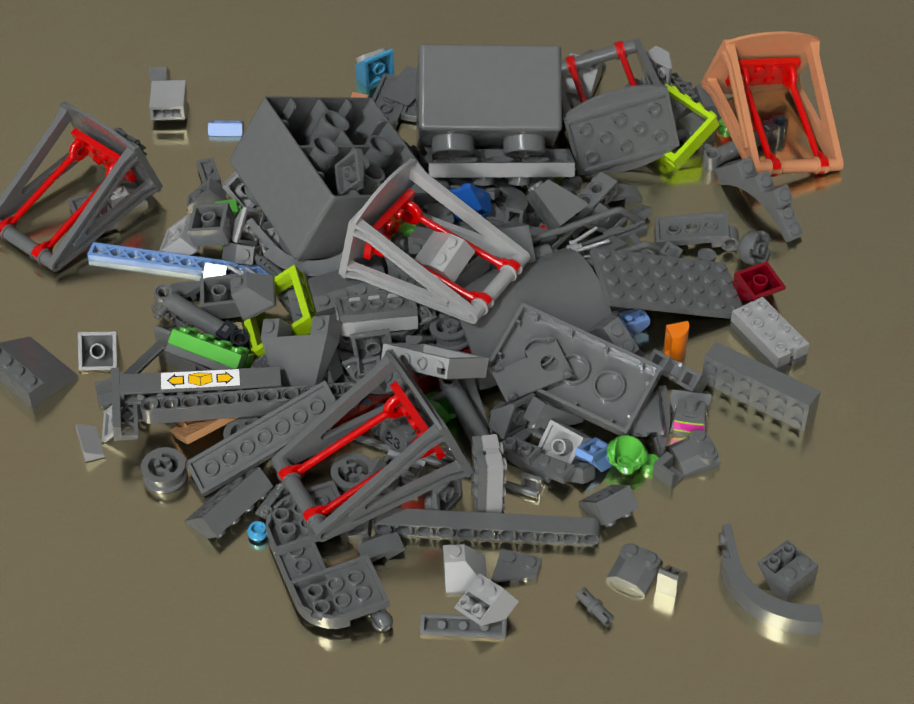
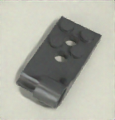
[655,211,739,251]

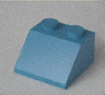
[355,49,394,88]

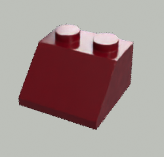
[732,261,786,301]

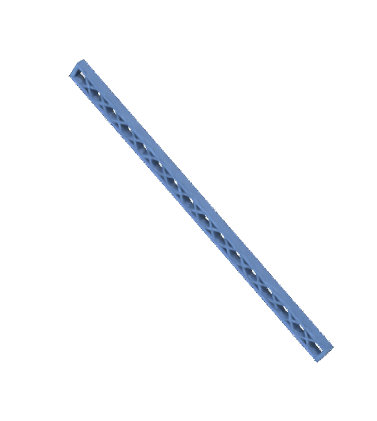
[87,242,309,286]

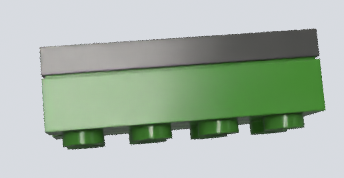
[165,326,255,370]

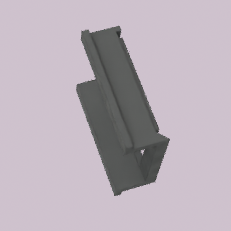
[123,340,212,423]

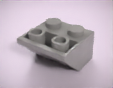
[641,46,672,86]
[454,573,519,626]

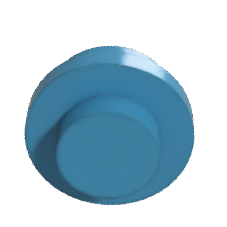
[247,521,267,541]

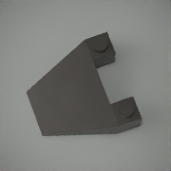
[261,315,342,387]

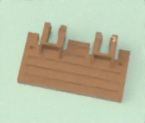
[170,417,239,444]

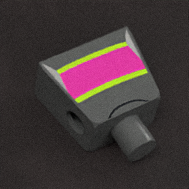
[669,395,708,436]

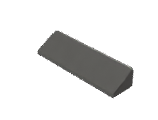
[420,613,507,639]

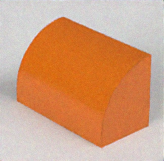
[663,321,689,362]

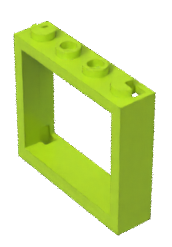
[661,83,719,170]
[244,265,317,357]

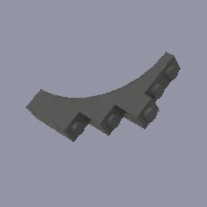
[714,157,804,242]

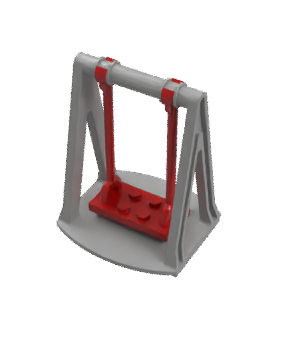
[338,158,531,324]

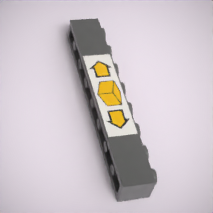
[120,367,281,406]

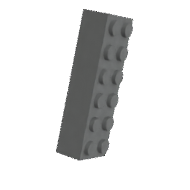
[702,342,821,432]

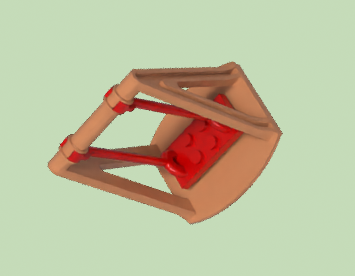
[701,31,844,177]

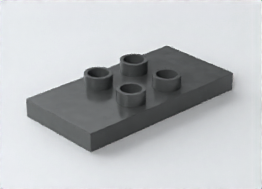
[428,148,575,186]
[488,302,663,436]

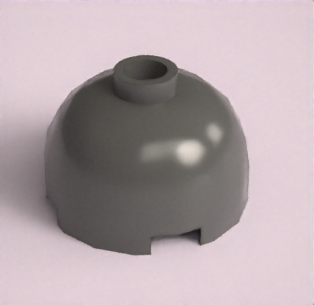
[737,231,771,266]

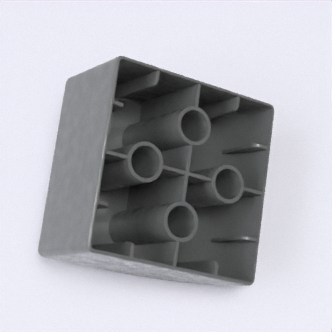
[416,45,562,159]
[230,96,436,261]

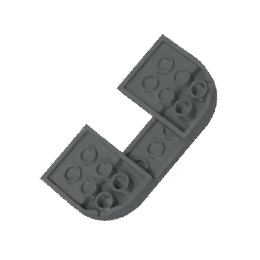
[266,480,390,629]

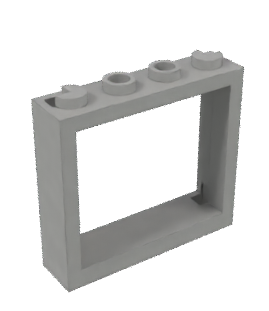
[381,343,489,379]

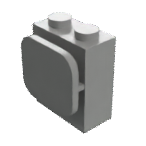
[149,80,188,120]

